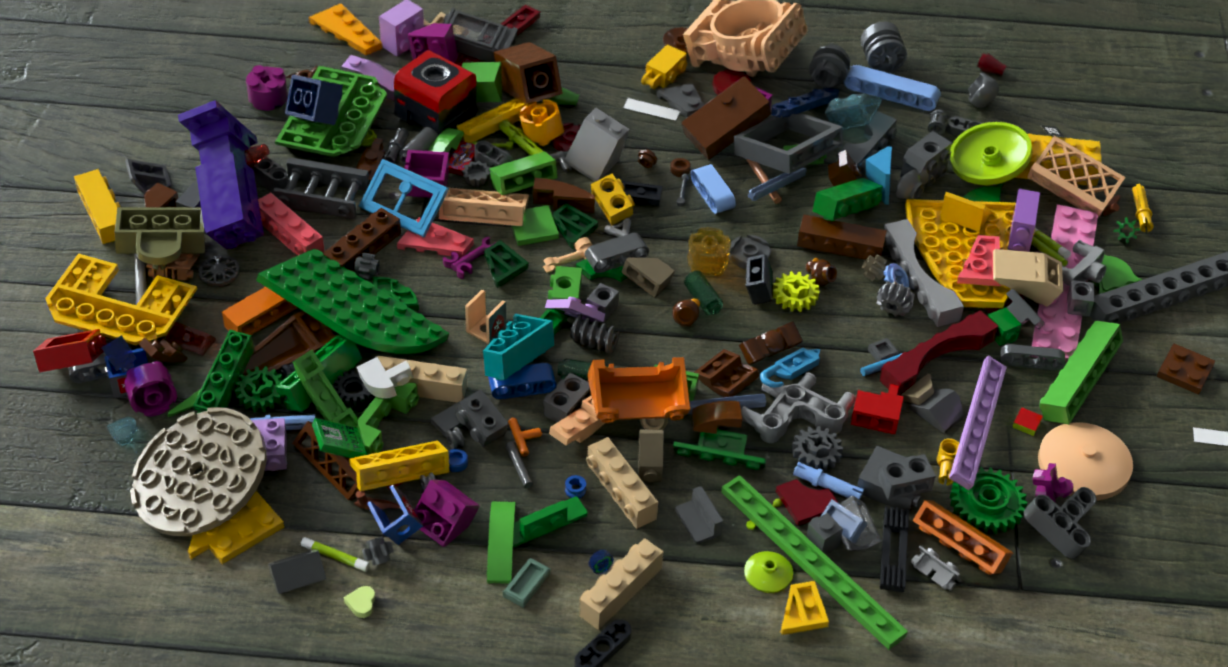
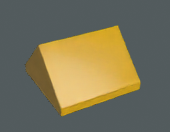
[941,192,992,232]

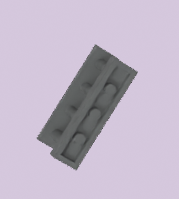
[273,158,369,219]

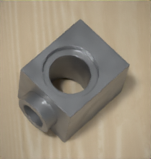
[1067,280,1094,316]
[587,283,619,322]

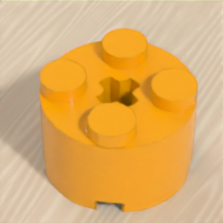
[520,100,564,146]

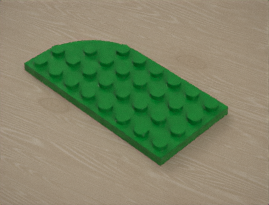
[256,249,449,354]

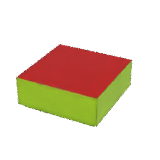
[1012,407,1043,436]

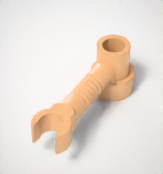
[543,237,593,273]

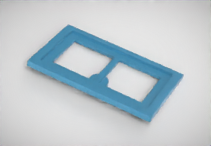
[359,159,449,237]

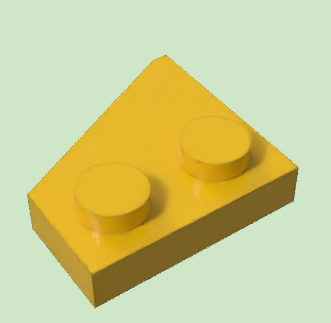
[781,581,829,635]

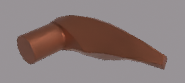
[1103,195,1121,216]
[354,490,400,510]

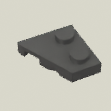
[657,83,704,118]

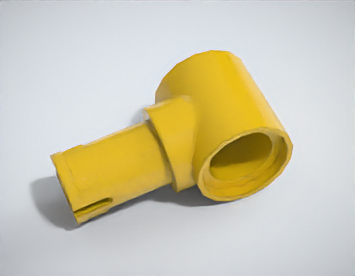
[937,439,959,485]

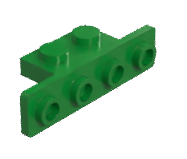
[673,429,766,470]
[513,496,587,548]

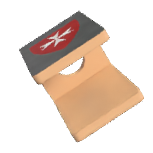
[465,290,507,344]

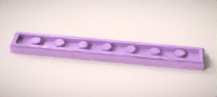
[949,356,1007,490]

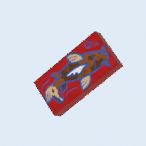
[449,141,476,176]

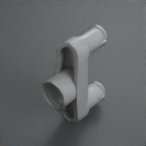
[1062,240,1106,286]

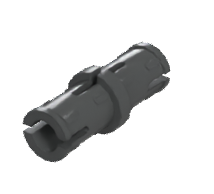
[383,128,409,164]

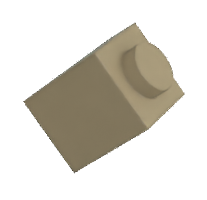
[621,257,674,298]
[638,430,664,482]

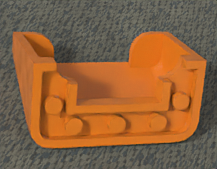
[588,357,690,423]

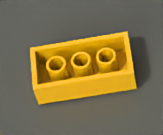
[1016,134,1102,186]

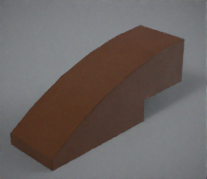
[533,177,595,214]

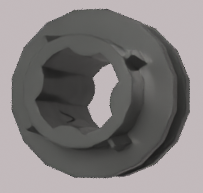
[809,43,851,88]

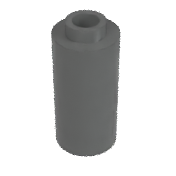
[399,127,438,165]

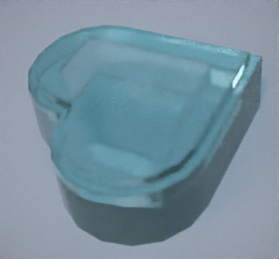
[107,417,137,445]

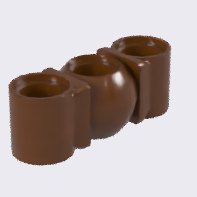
[739,321,803,365]

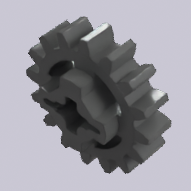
[792,426,843,472]

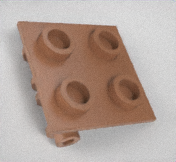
[146,253,200,281]

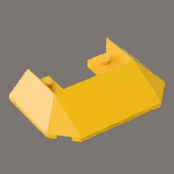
[45,254,197,345]

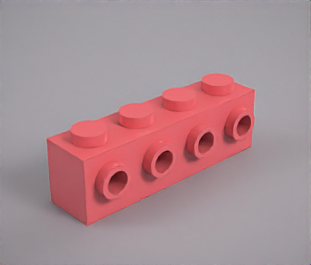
[258,193,325,256]

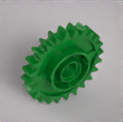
[949,467,1027,534]

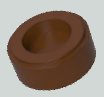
[670,158,691,177]

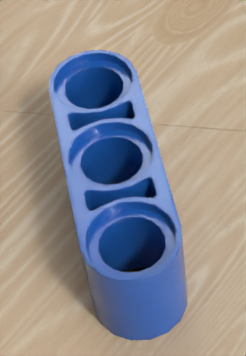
[488,363,557,399]

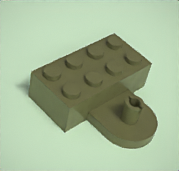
[115,207,206,270]

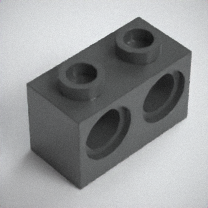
[543,373,591,422]
[877,454,936,500]

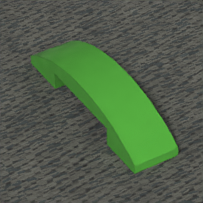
[293,350,358,428]
[487,502,515,584]

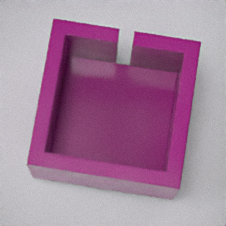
[404,150,450,198]

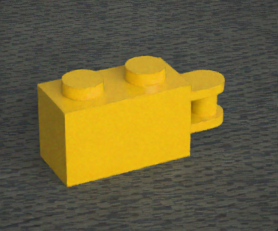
[641,45,687,90]

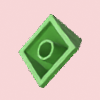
[462,62,502,102]

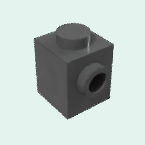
[807,513,843,554]

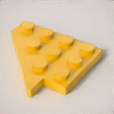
[188,491,284,564]

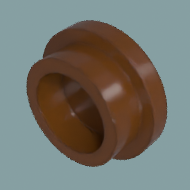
[638,150,658,168]

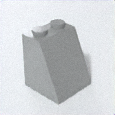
[564,108,629,182]

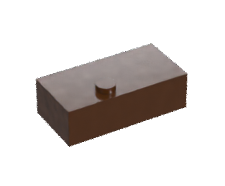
[681,76,771,160]

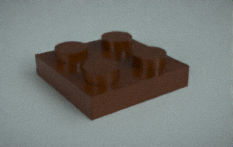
[1157,343,1215,395]

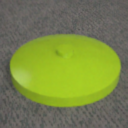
[950,122,1032,185]

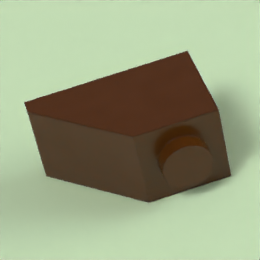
[144,182,178,207]

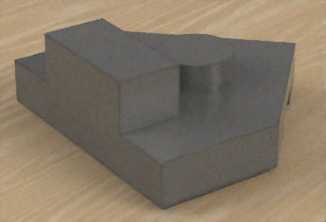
[1006,289,1045,329]

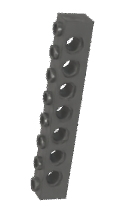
[1090,252,1228,324]

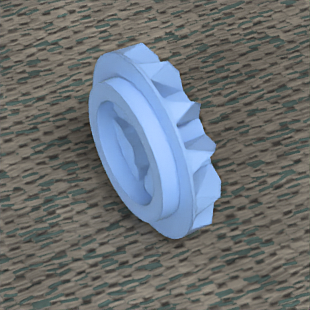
[883,263,909,287]

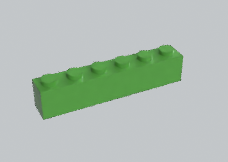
[1039,321,1123,425]

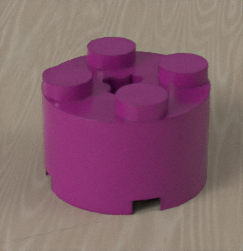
[246,65,288,111]
[125,361,177,416]

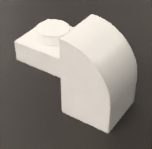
[357,357,413,398]

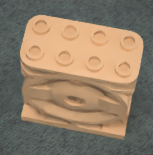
[683,0,807,72]

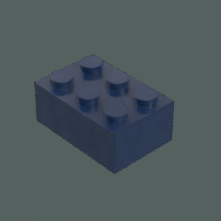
[285,74,343,125]

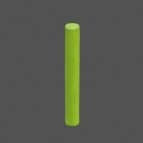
[1031,237,1068,267]

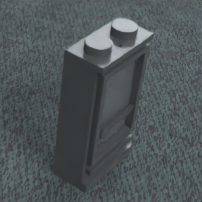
[443,7,518,62]

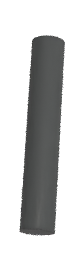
[506,442,533,488]

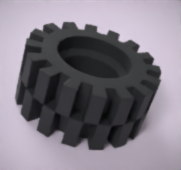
[333,370,376,413]

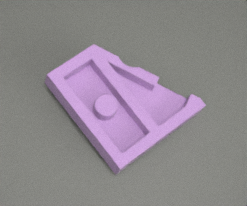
[545,297,605,322]

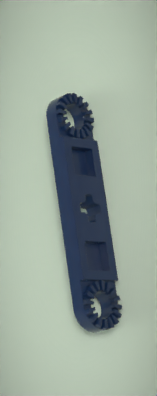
[771,88,839,118]

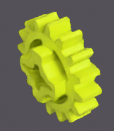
[773,271,820,312]

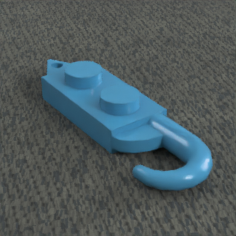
[760,348,820,388]

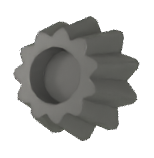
[462,161,491,188]

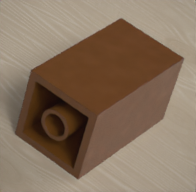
[494,42,563,104]

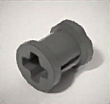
[928,110,948,135]

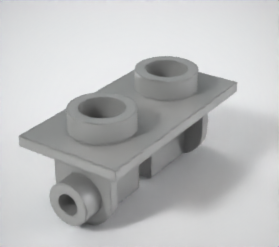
[911,546,961,591]

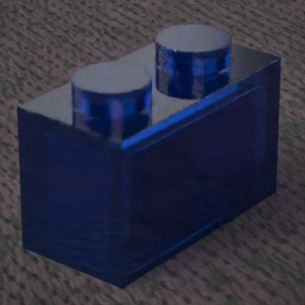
[101,335,137,373]

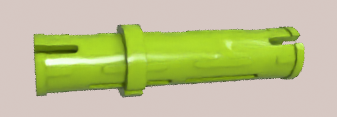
[499,119,544,156]

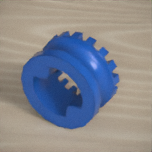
[565,475,586,498]

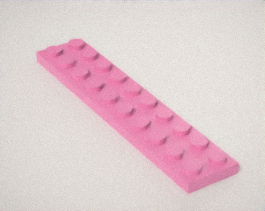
[1030,205,1098,363]

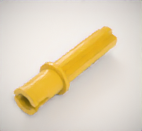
[1132,184,1154,232]

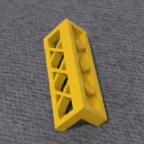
[457,98,527,143]
[349,440,449,491]

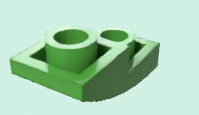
[428,128,464,152]

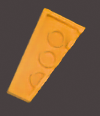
[309,4,382,55]

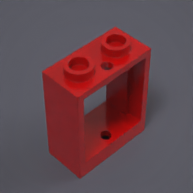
[33,329,106,373]

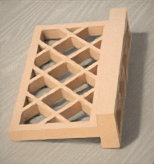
[1027,136,1125,219]
[439,188,529,226]

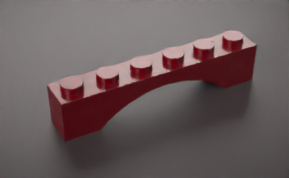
[880,310,999,396]

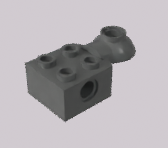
[896,131,952,200]

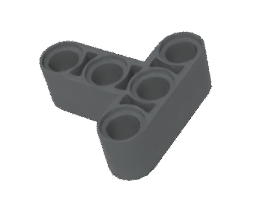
[1024,487,1096,559]

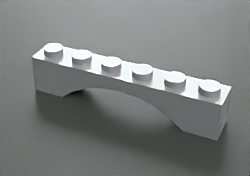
[884,219,964,327]

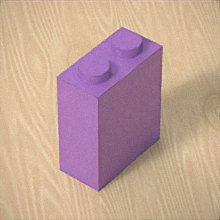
[1007,189,1040,252]

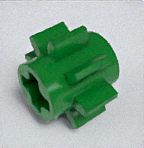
[1114,217,1141,243]

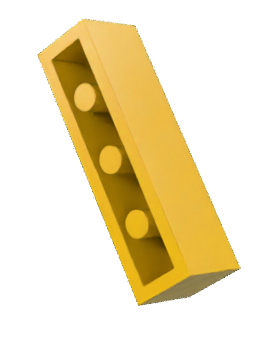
[74,169,121,244]

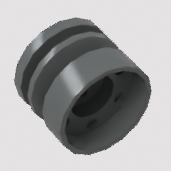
[860,22,907,73]

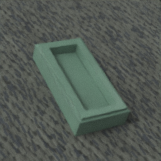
[503,558,551,608]

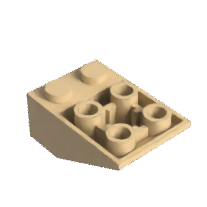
[993,249,1063,307]

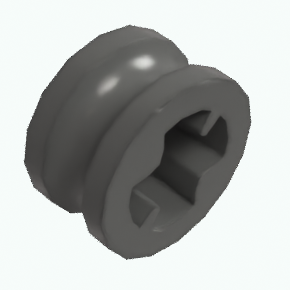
[445,427,465,449]
[420,472,436,491]

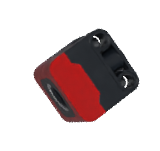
[394,50,477,136]

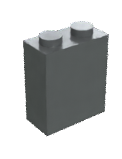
[857,446,922,512]

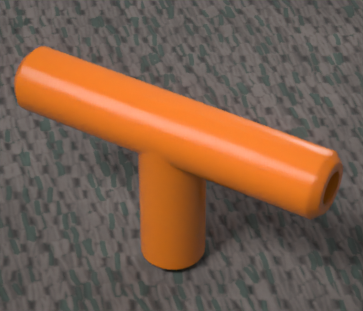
[508,418,542,457]

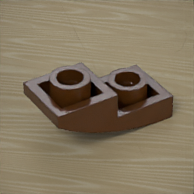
[139,337,188,363]

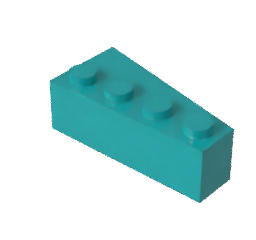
[483,314,554,380]

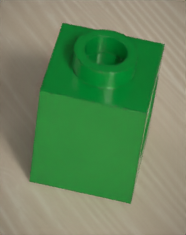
[988,307,1022,346]

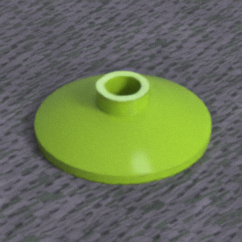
[744,551,793,593]

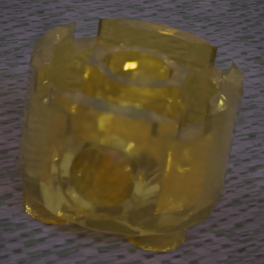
[687,227,731,276]

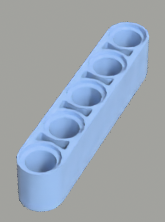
[844,65,941,111]

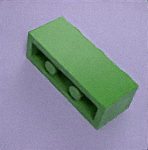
[490,151,558,196]

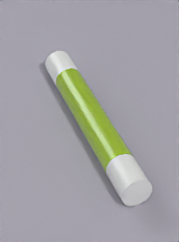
[1034,228,1071,259]
[301,537,370,572]

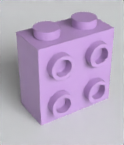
[252,418,287,471]

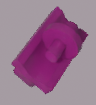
[1033,463,1074,503]

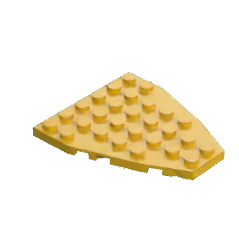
[905,199,1035,308]

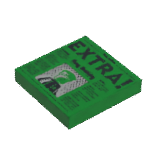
[312,418,367,458]

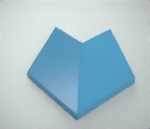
[866,146,892,205]

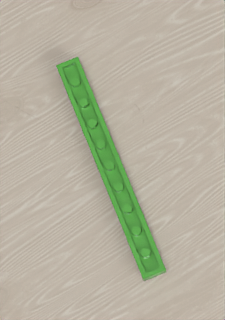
[721,475,908,650]

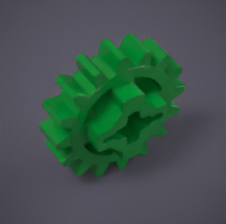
[235,366,285,412]

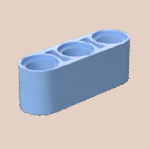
[691,165,736,214]

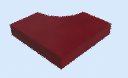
[775,479,838,526]

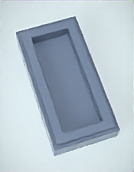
[821,499,868,543]

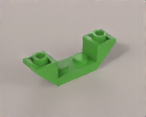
[357,382,419,455]

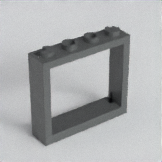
[734,113,843,174]

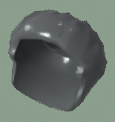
[968,73,999,108]

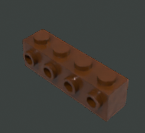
[323,208,401,272]
[797,214,887,260]

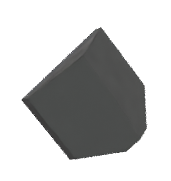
[125,159,171,194]
[909,389,964,434]

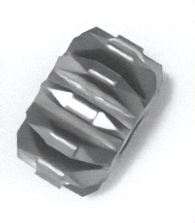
[877,281,914,316]

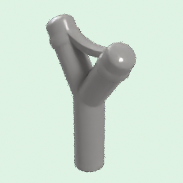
[604,218,631,237]

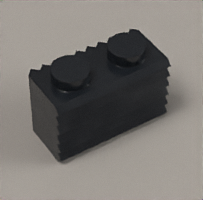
[745,254,773,305]

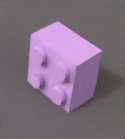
[379,0,424,57]

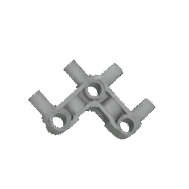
[741,372,856,443]

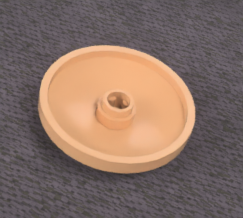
[1038,422,1133,500]

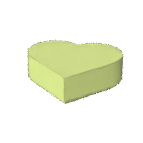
[344,586,375,618]

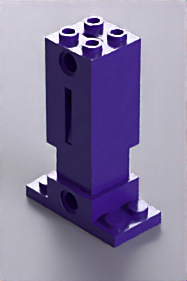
[178,100,264,249]

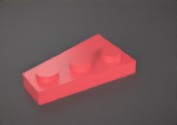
[397,217,474,258]
[957,235,1001,286]

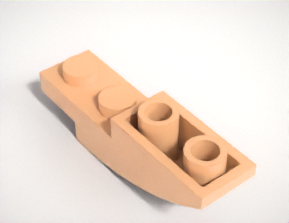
[549,395,605,446]

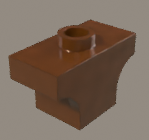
[828,150,863,186]

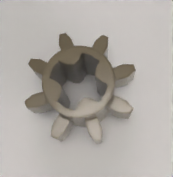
[862,254,887,281]

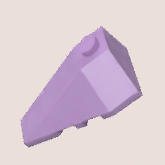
[342,55,395,100]

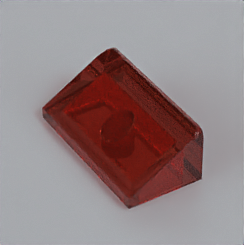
[165,322,216,356]

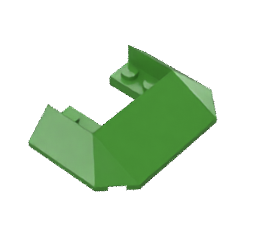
[275,66,387,157]

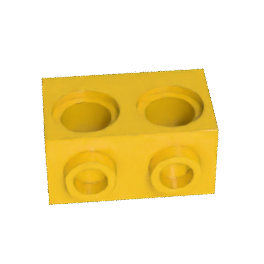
[591,173,635,226]

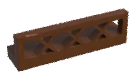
[292,421,359,501]

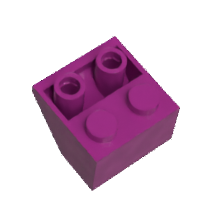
[408,23,458,63]
[415,480,480,547]

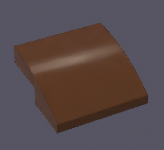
[694,349,759,397]
[692,401,742,434]

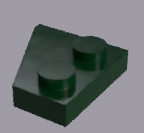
[553,203,598,249]
[484,240,529,288]

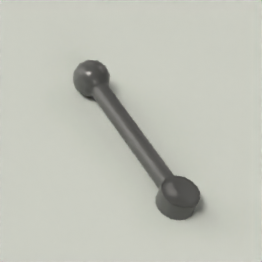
[677,174,689,206]

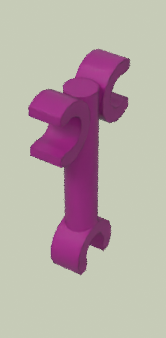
[443,237,496,280]

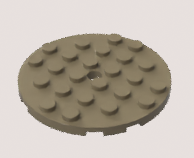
[130,407,267,536]

